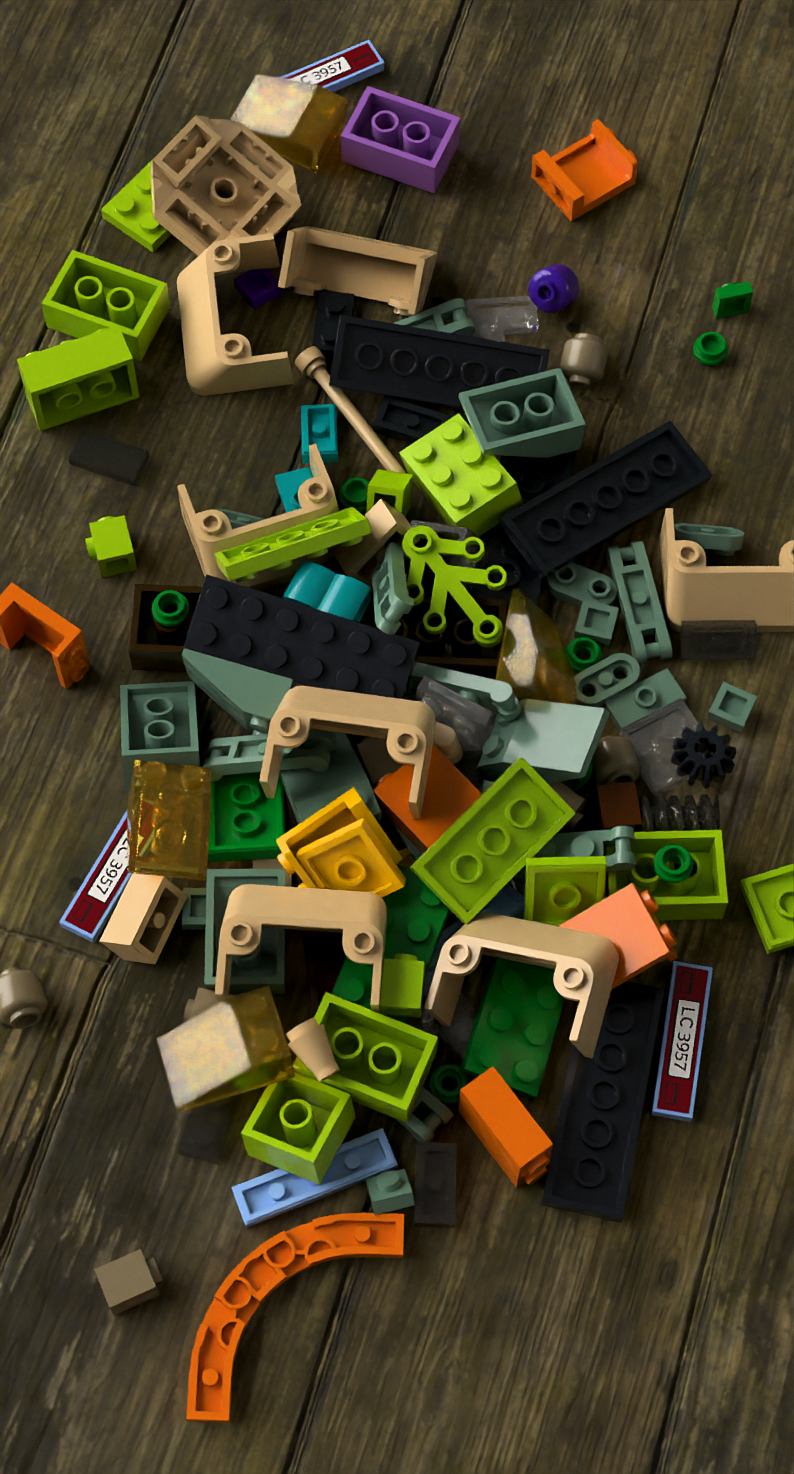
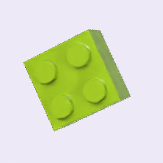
[241,1066,356,1185]

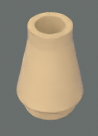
[286,1018,340,1082]

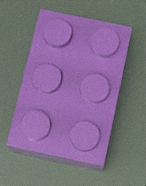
[341,86,461,193]

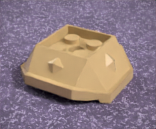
[150,115,301,256]

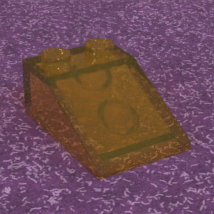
[230,74,348,173]
[495,589,577,704]
[127,759,211,880]
[157,986,295,1112]

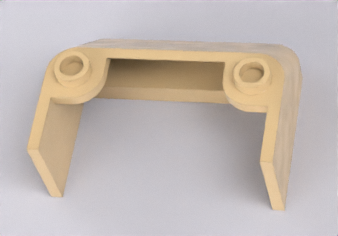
[278,226,437,316]
[177,233,294,396]
[177,443,340,589]
[660,508,794,633]
[259,686,436,819]
[215,884,387,1013]
[424,912,619,1058]

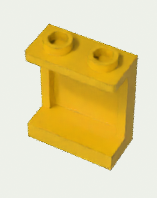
[276,787,403,889]

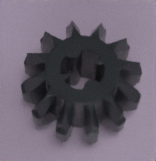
[670,722,737,790]

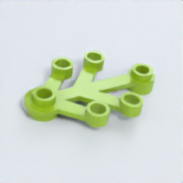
[402,525,507,648]

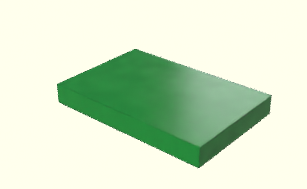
[207,772,285,863]

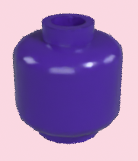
[528,264,579,313]

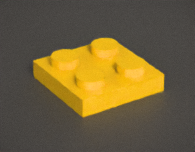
[296,818,406,898]

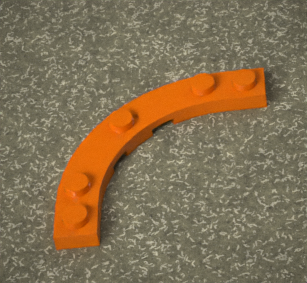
[186,1213,404,1423]

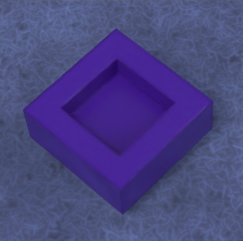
[234,268,282,310]

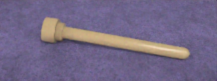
[295,346,405,473]

